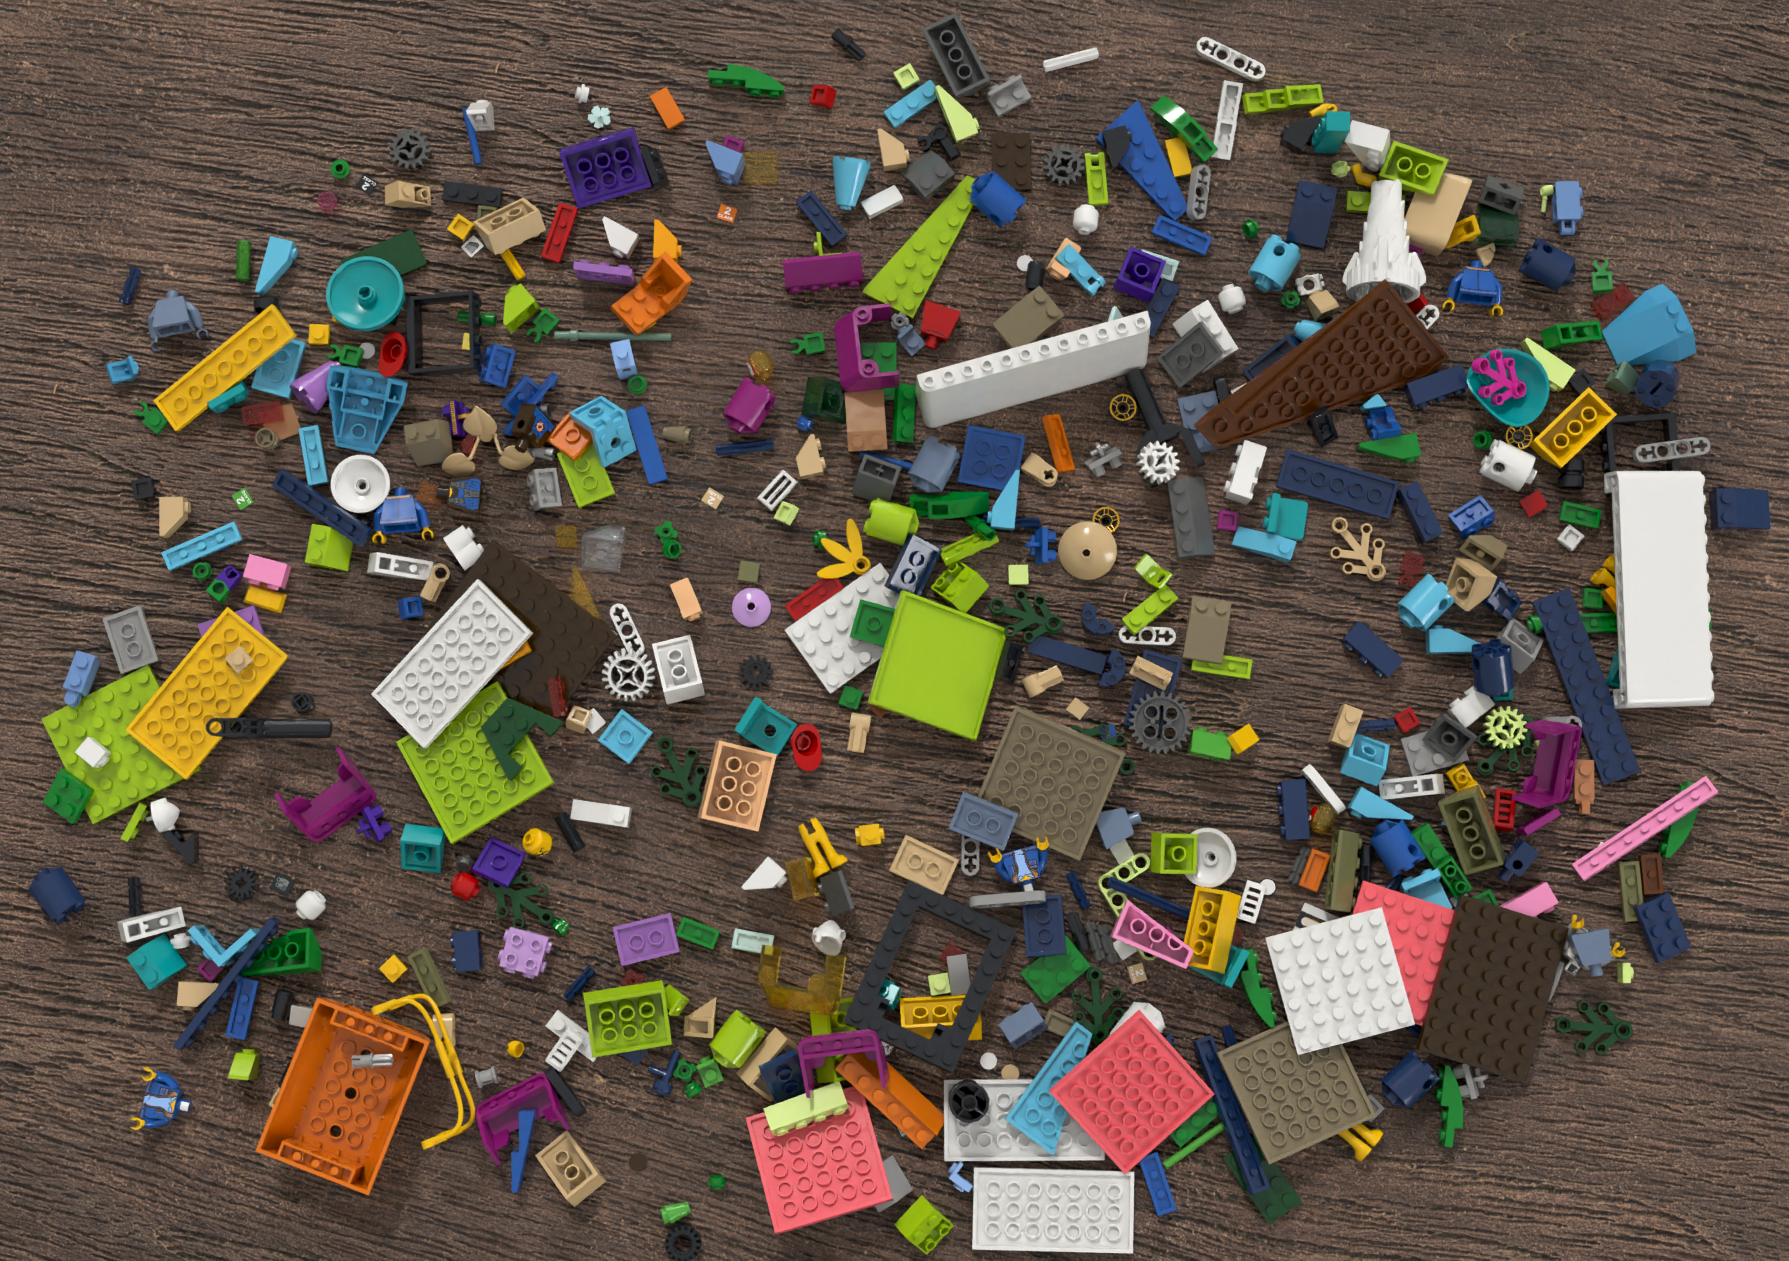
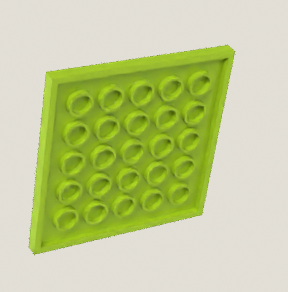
[41,665,202,824]
[396,681,555,844]

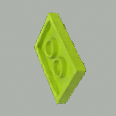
[557,443,615,508]

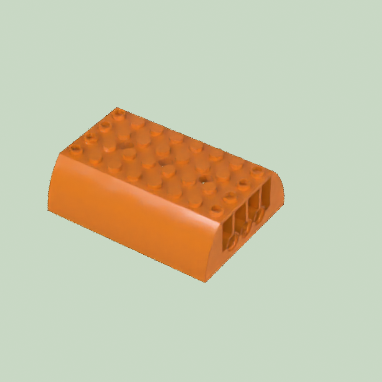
[255,998,431,1195]

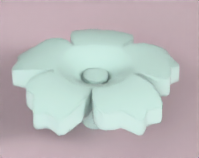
[588,105,611,129]

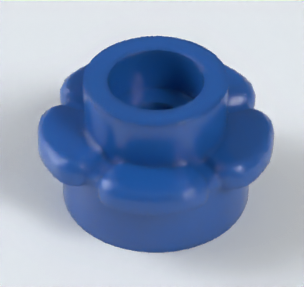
[795,416,814,432]

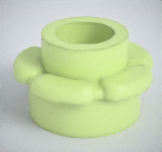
[1331,161,1350,178]

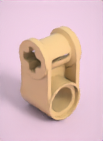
[1020,453,1058,487]
[432,1013,456,1052]

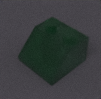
[1474,204,1520,246]
[801,377,846,424]

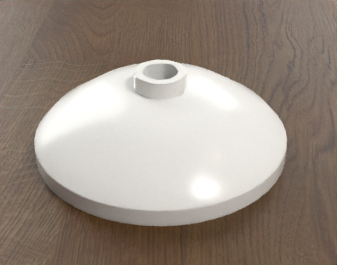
[331,455,390,513]
[1185,828,1236,888]

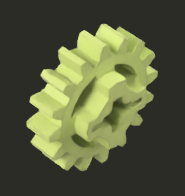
[1483,706,1527,749]

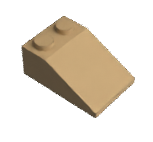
[535,1131,606,1207]

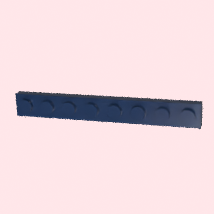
[173,917,281,1050]
[1192,1035,1270,1195]

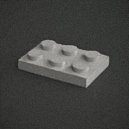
[102,605,160,674]
[1400,731,1469,777]

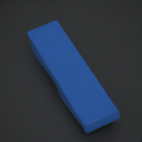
[511,1109,538,1193]

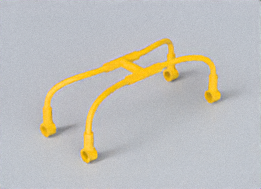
[371,994,476,1150]

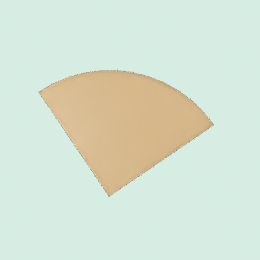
[1475,243,1495,268]

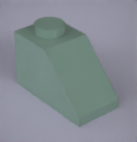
[1605,360,1639,395]

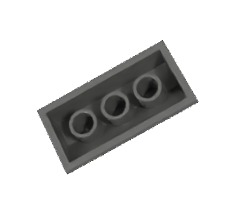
[921,13,990,98]
[1165,478,1215,560]

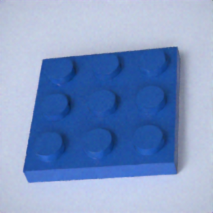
[957,425,1026,491]

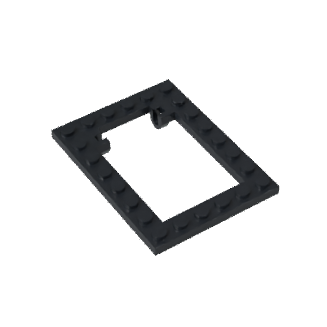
[842,880,1017,1074]

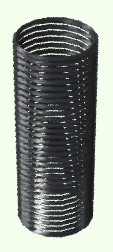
[554,812,586,853]

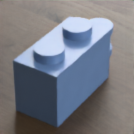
[1551,181,1583,235]
[63,650,101,708]

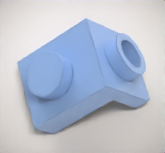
[948,1161,973,1193]

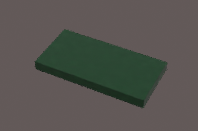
[341,229,428,277]

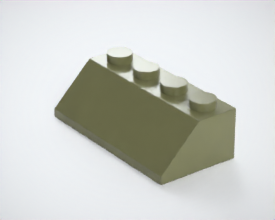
[1438,785,1506,875]
[1324,830,1362,912]

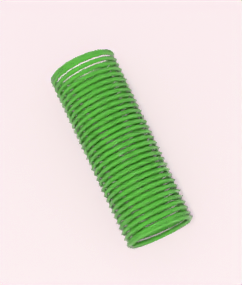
[235,240,251,281]

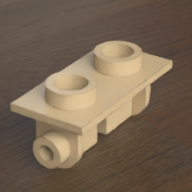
[1129,656,1173,691]

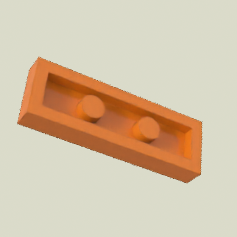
[1042,414,1075,473]

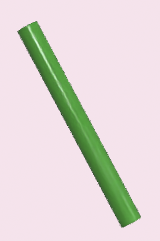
[1162,1122,1225,1169]

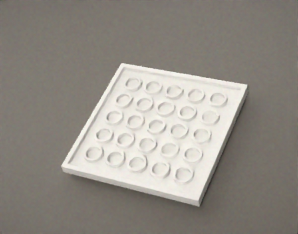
[1265,907,1415,1055]

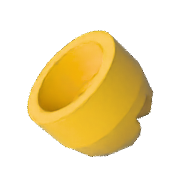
[507,1041,524,1058]

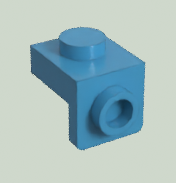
[106,356,139,384]

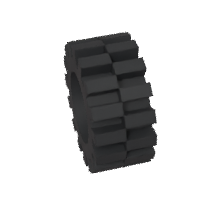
[664,1224,702,1261]

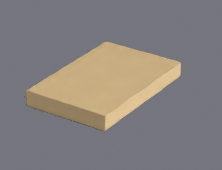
[889,835,959,895]

